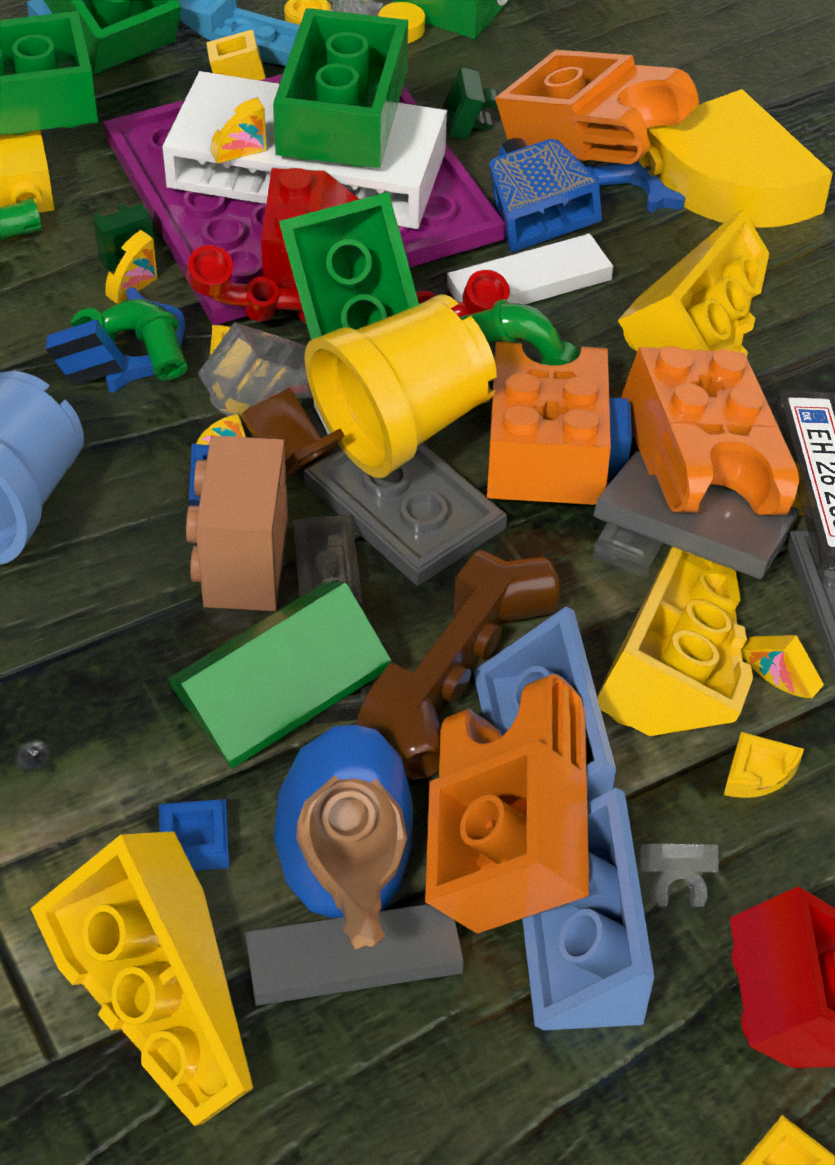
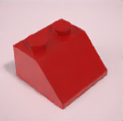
[261,168,359,289]
[730,886,835,1068]

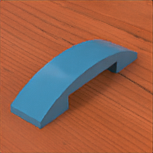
[178,0,300,66]

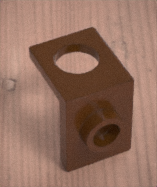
[241,388,345,477]

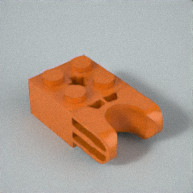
[495,50,699,164]
[487,341,611,505]
[621,346,799,516]
[425,673,589,934]

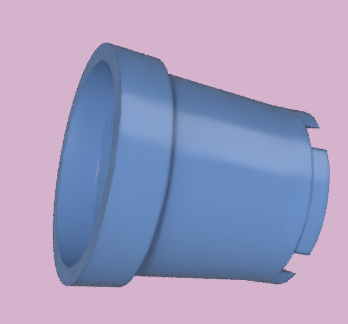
[0,371,84,565]

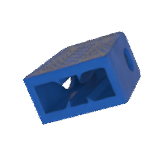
[489,138,602,253]

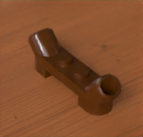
[357,549,560,780]

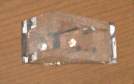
[198,322,313,416]

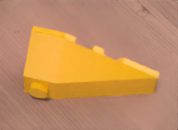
[618,209,770,357]
[597,546,753,736]
[30,831,253,1126]

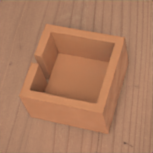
[186,435,288,611]

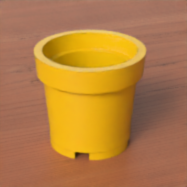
[305,294,497,478]

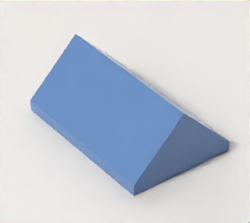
[473,606,616,803]
[522,787,654,1030]

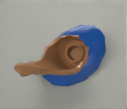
[274,725,413,950]

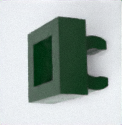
[442,67,500,141]
[93,203,156,272]

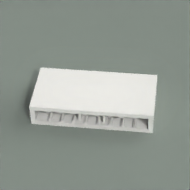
[163,71,447,229]

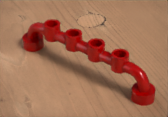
[187,245,510,324]

